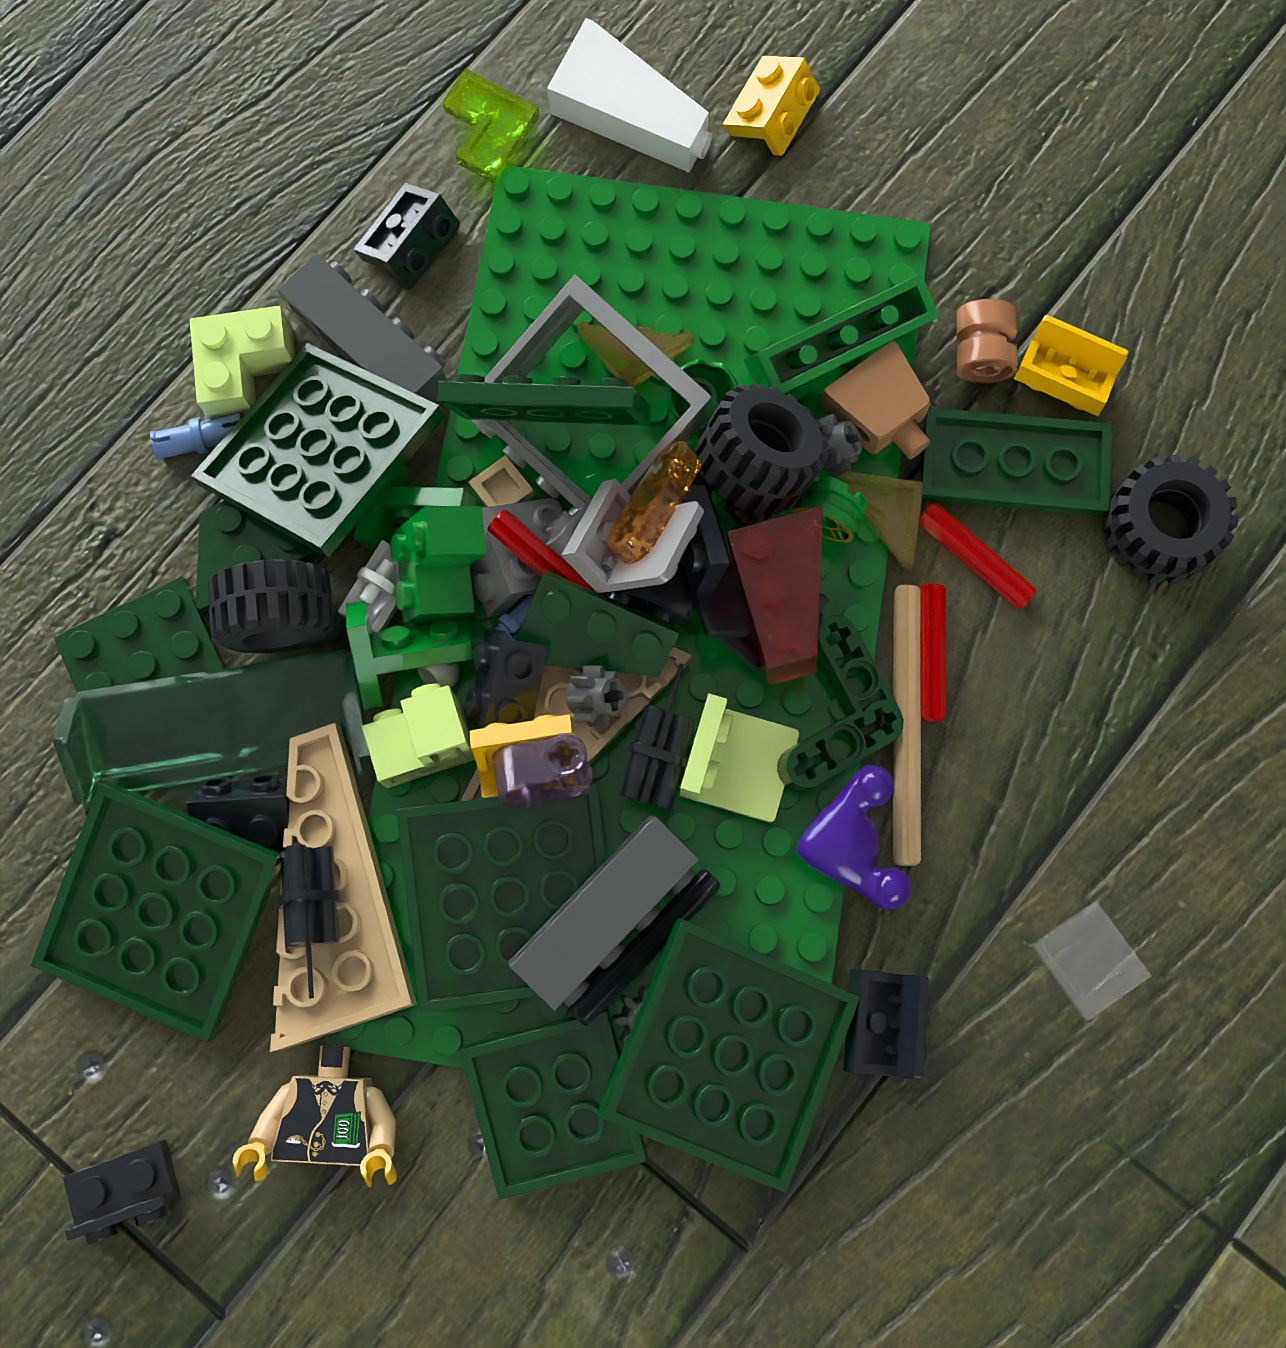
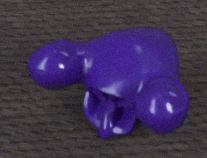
[796,765,912,910]

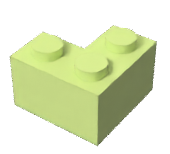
[190,306,296,420]
[362,683,475,788]

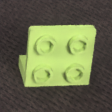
[680,693,799,823]

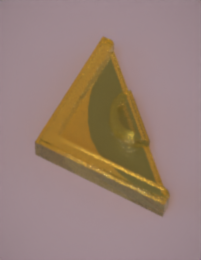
[576,321,694,388]
[836,471,924,569]

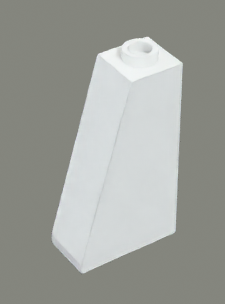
[547,18,712,172]

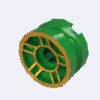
[793,476,869,542]

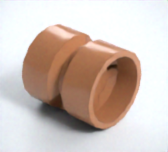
[957,299,1017,383]

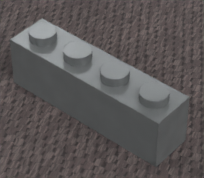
[277,253,447,402]
[508,816,699,1011]

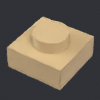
[468,455,535,507]

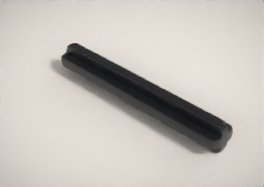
[569,869,720,1026]

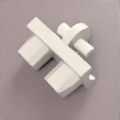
[338,540,400,633]

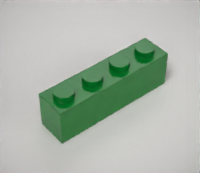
[743,274,940,393]

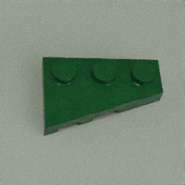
[516,570,680,677]

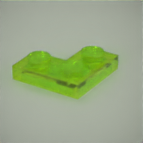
[442,68,540,184]

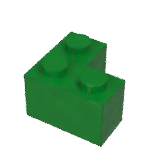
[390,506,487,624]

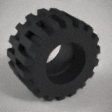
[695,383,829,515]
[1102,454,1239,584]
[207,559,335,653]

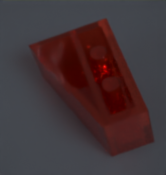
[727,505,823,685]

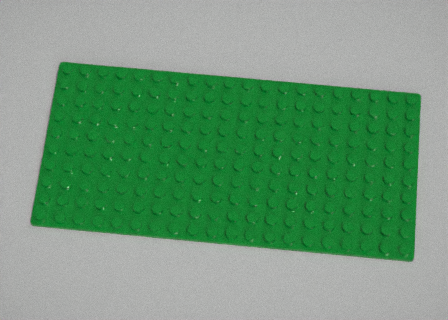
[324,165,930,1069]

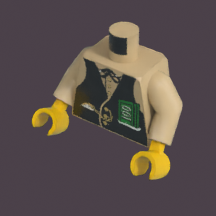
[233,1045,397,1187]

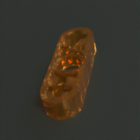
[607,441,701,564]

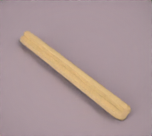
[893,585,921,866]

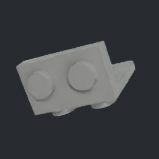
[561,479,704,593]
[469,498,563,618]

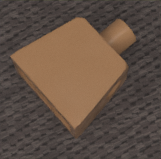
[819,339,931,460]

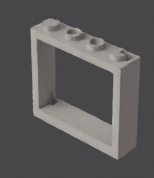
[471,275,718,515]

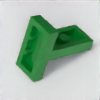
[353,466,484,552]
[346,601,473,709]

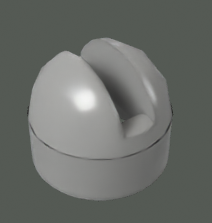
[418,663,460,689]

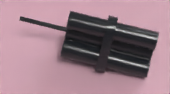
[620,663,696,810]
[277,844,342,999]

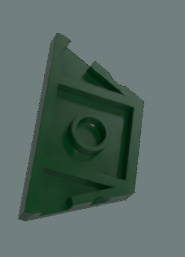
[196,500,356,614]

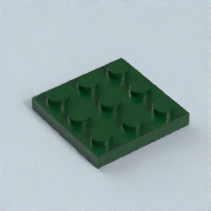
[53,576,241,763]
[459,1008,648,1200]

